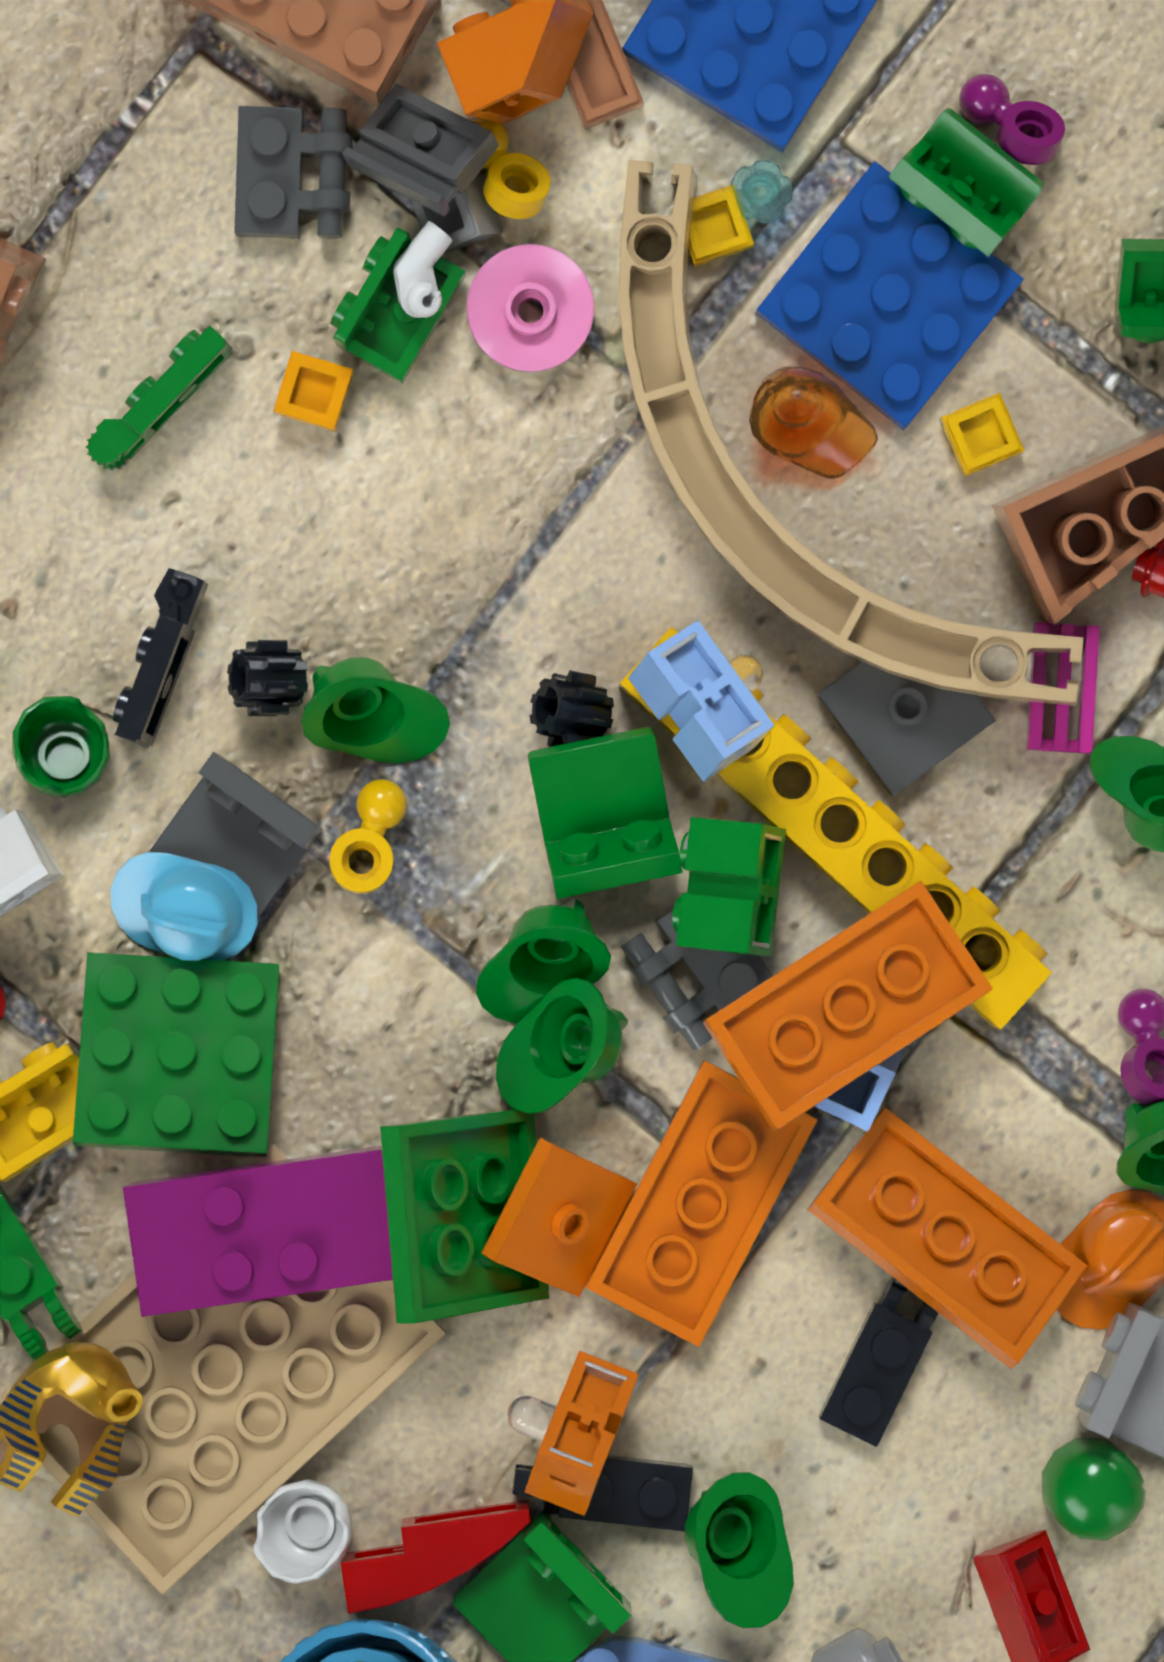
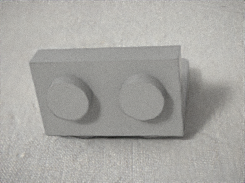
[1075,1301,1164,1458]

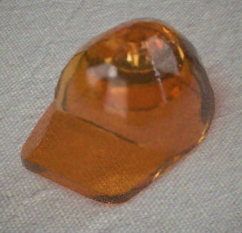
[749,366,878,479]

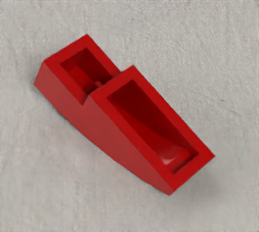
[341,1500,531,1614]

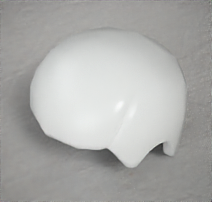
[253,1479,352,1584]

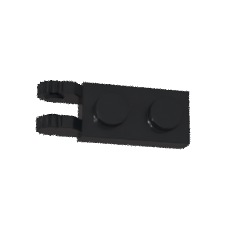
[818,1276,938,1447]

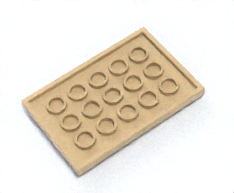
[0,1144,447,1595]

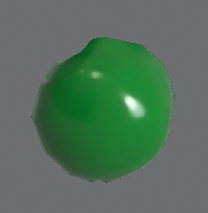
[12,696,110,798]
[1042,1438,1146,1541]

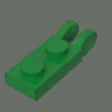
[86,325,233,471]
[0,1185,83,1360]

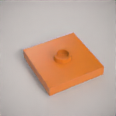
[481,1137,637,1297]

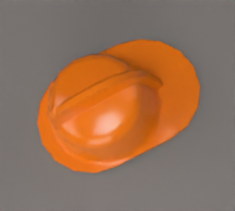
[1057,1189,1164,1330]

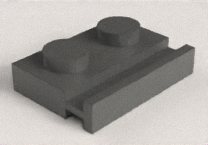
[342,83,499,217]

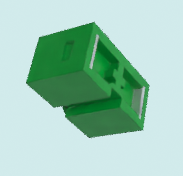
[672,817,786,957]

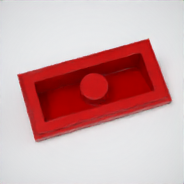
[973,1530,1091,1662]

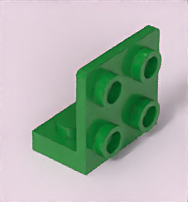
[527,727,683,899]
[453,1510,632,1662]

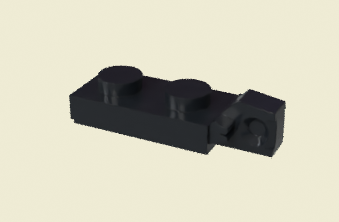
[113,568,208,748]
[512,1455,693,1532]

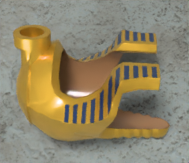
[0,1341,143,1517]

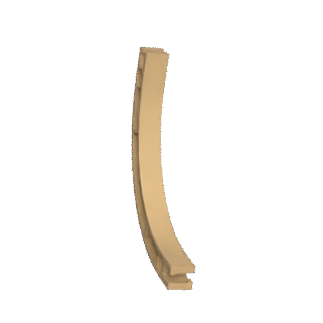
[618,160,1083,706]

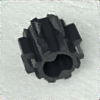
[227,640,308,716]
[529,670,614,747]

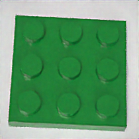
[73,952,279,1157]
[380,1109,550,1324]

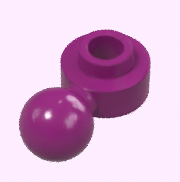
[959,74,1065,165]
[1118,988,1164,1106]

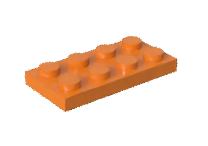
[703,881,993,1132]
[586,1059,818,1347]
[807,1107,1088,1369]

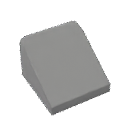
[411,174,502,254]

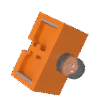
[507,1350,639,1516]

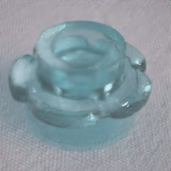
[730,160,793,223]

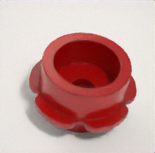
[1132,538,1164,598]

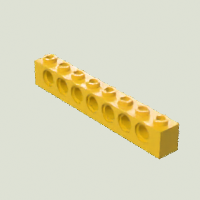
[619,626,1052,1030]

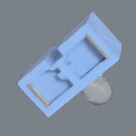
[628,620,775,782]

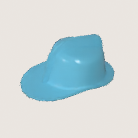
[110,852,258,961]

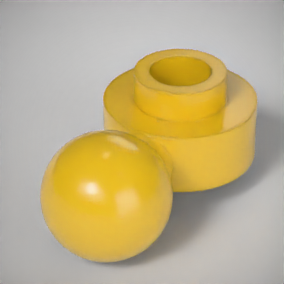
[470,118,551,219]
[329,779,407,894]

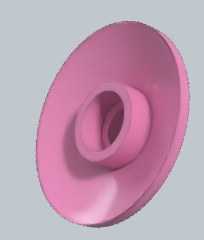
[467,244,594,372]

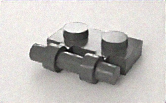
[234,106,352,239]
[620,910,773,1051]

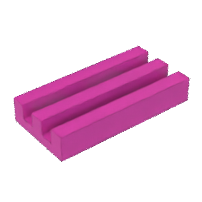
[1026,622,1100,754]

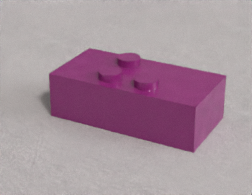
[123,1145,393,1317]

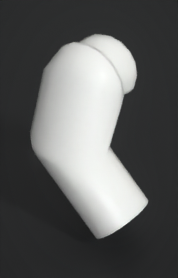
[393,221,453,318]

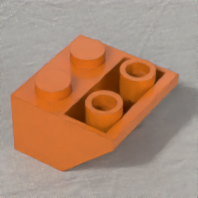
[437,0,593,124]

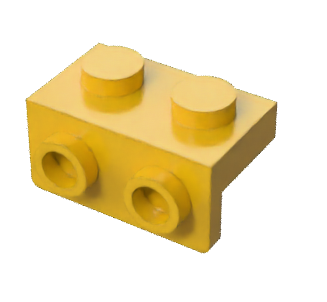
[0,1042,79,1183]

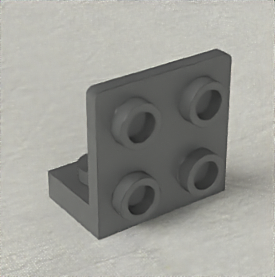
[149,752,323,919]

